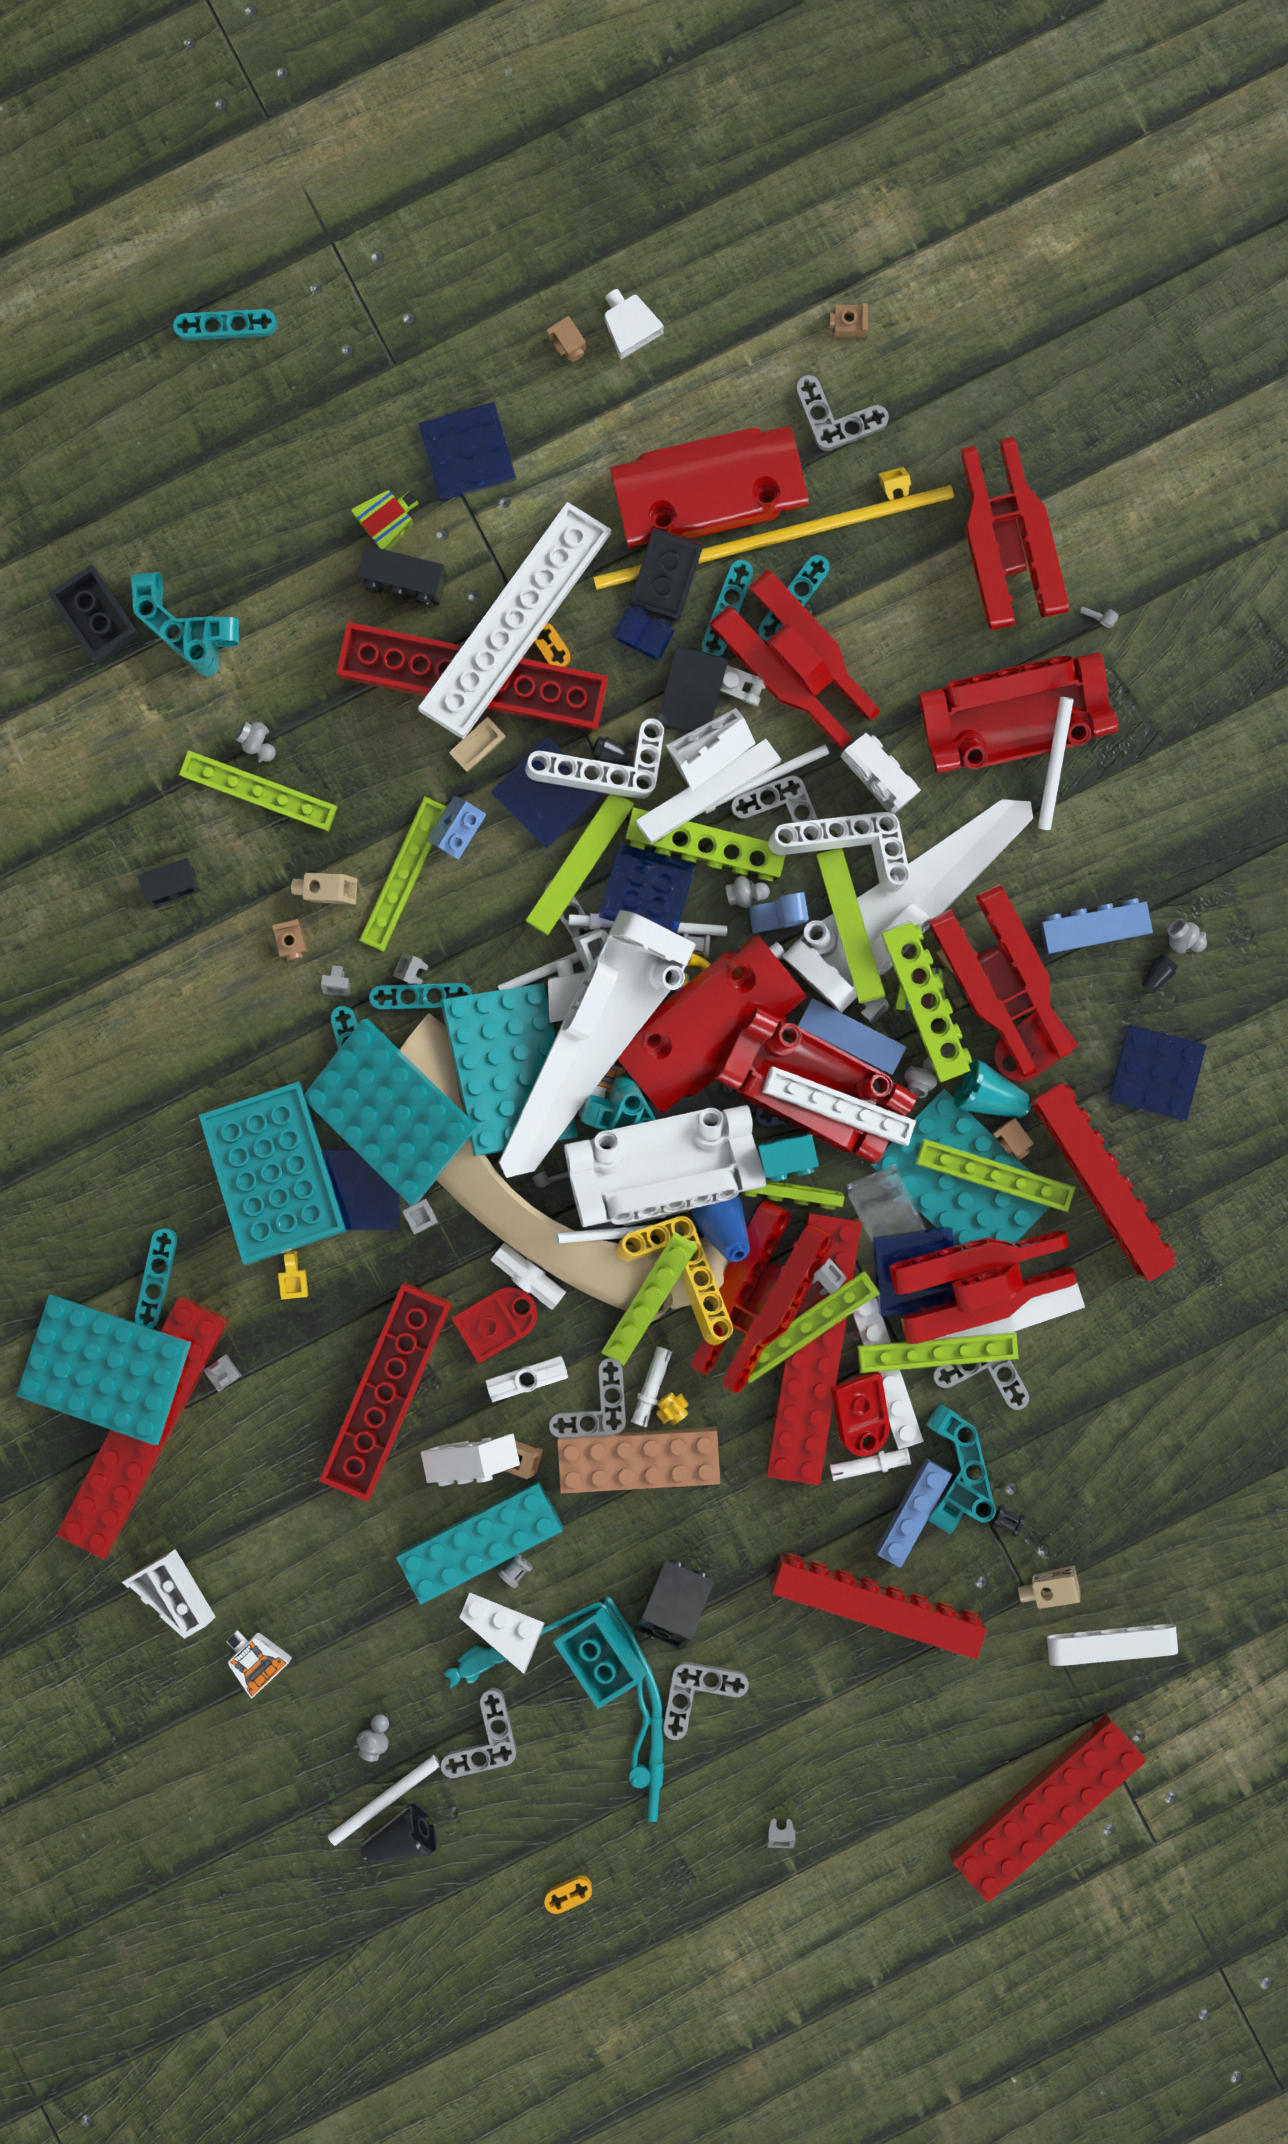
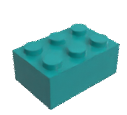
[756,1133,819,1182]
[553,1606,647,1709]

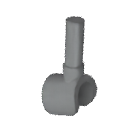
[1080,606,1119,628]
[532,1171,570,1188]

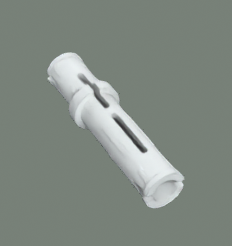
[631,1346,673,1427]
[830,1448,911,1481]

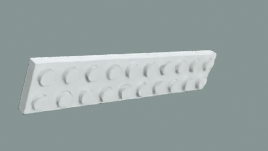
[419,502,611,740]

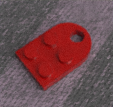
[993,1007,1079,1082]
[452,1287,538,1363]
[831,1372,890,1456]

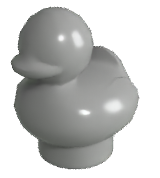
[235,721,276,763]
[726,876,770,908]
[1167,919,1207,954]
[904,1057,938,1098]
[357,1715,389,1761]

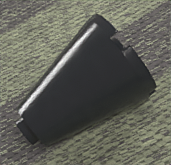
[360,1803,437,1865]

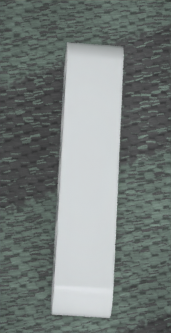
[1047,1624,1178,1666]

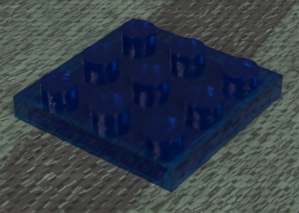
[418,402,516,501]
[491,737,603,849]
[599,843,696,934]
[1108,1025,1207,1121]
[322,1150,400,1230]
[872,1227,957,1316]

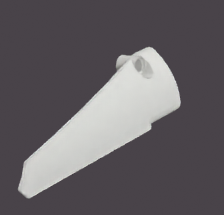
[782,799,1033,1013]
[499,910,696,1178]

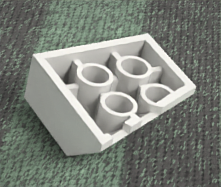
[840,733,921,814]

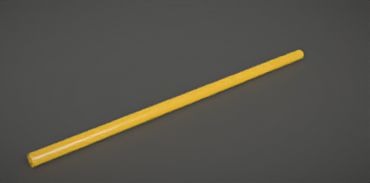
[593,485,954,590]

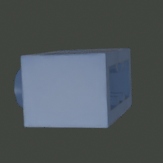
[427,795,486,859]

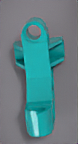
[131,572,239,677]
[580,1074,657,1131]
[925,1403,996,1535]

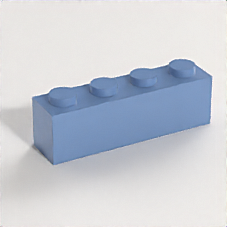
[1039,898,1153,954]
[797,998,906,1075]
[875,1458,952,1568]

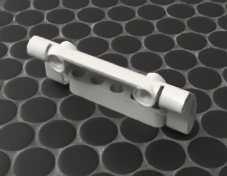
[564,1105,766,1227]

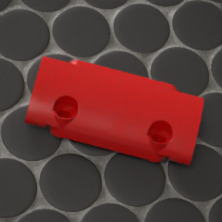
[610,425,809,548]
[918,652,1118,774]
[618,934,808,1114]
[715,1007,917,1164]

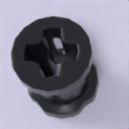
[991,1504,1026,1537]

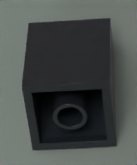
[634,1560,714,1650]

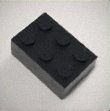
[358,545,447,607]
[48,564,142,665]

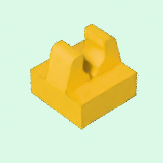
[878,467,911,500]

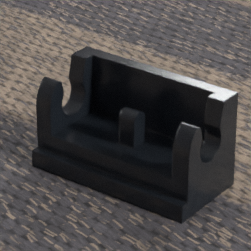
[137,858,201,908]

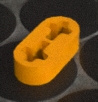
[534,623,570,667]
[544,1875,592,1914]

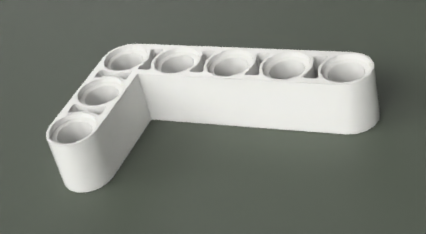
[525,719,664,799]
[768,812,910,893]

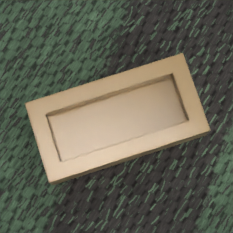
[449,717,506,773]

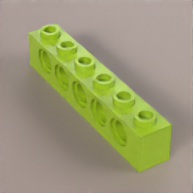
[626,807,786,882]
[880,920,972,1082]

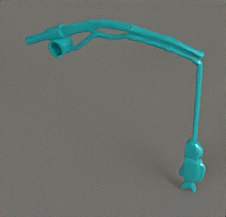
[444,1596,664,1822]

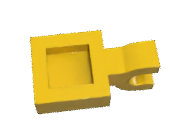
[278,1251,309,1299]

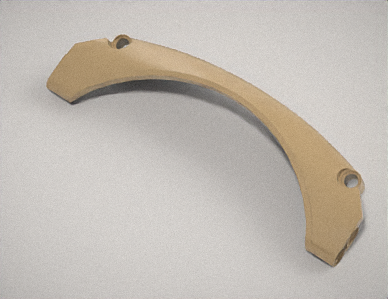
[400,1013,730,1321]

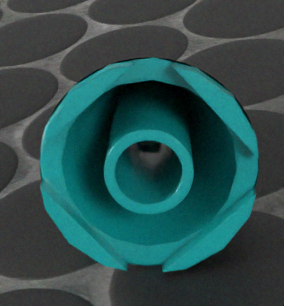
[954,1059,1031,1118]

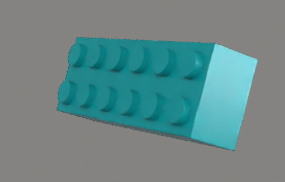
[396,1480,563,1605]

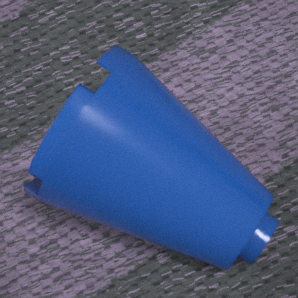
[691,1196,750,1262]

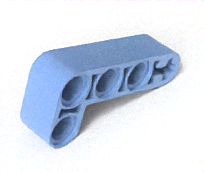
[748,892,809,933]

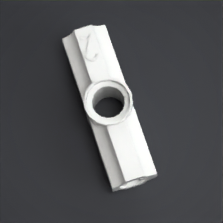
[491,1242,566,1309]
[486,1355,569,1402]

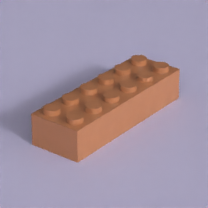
[558,1427,720,1493]

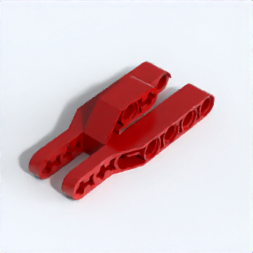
[961,436,1069,631]
[709,569,881,749]
[928,884,1072,1078]
[691,1200,833,1393]
[889,1230,1077,1344]

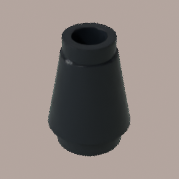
[592,736,633,766]
[1141,953,1178,994]

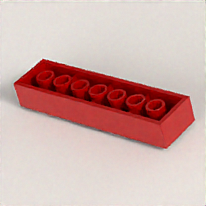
[1029,1083,1177,1282]
[319,1282,453,1502]
[770,1552,987,1660]
[949,1714,1147,1903]

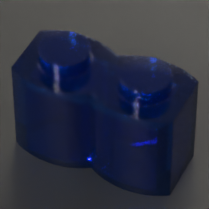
[613,606,675,662]

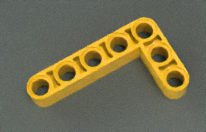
[616,1216,733,1345]

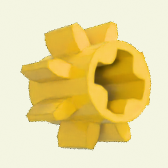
[656,1392,688,1425]

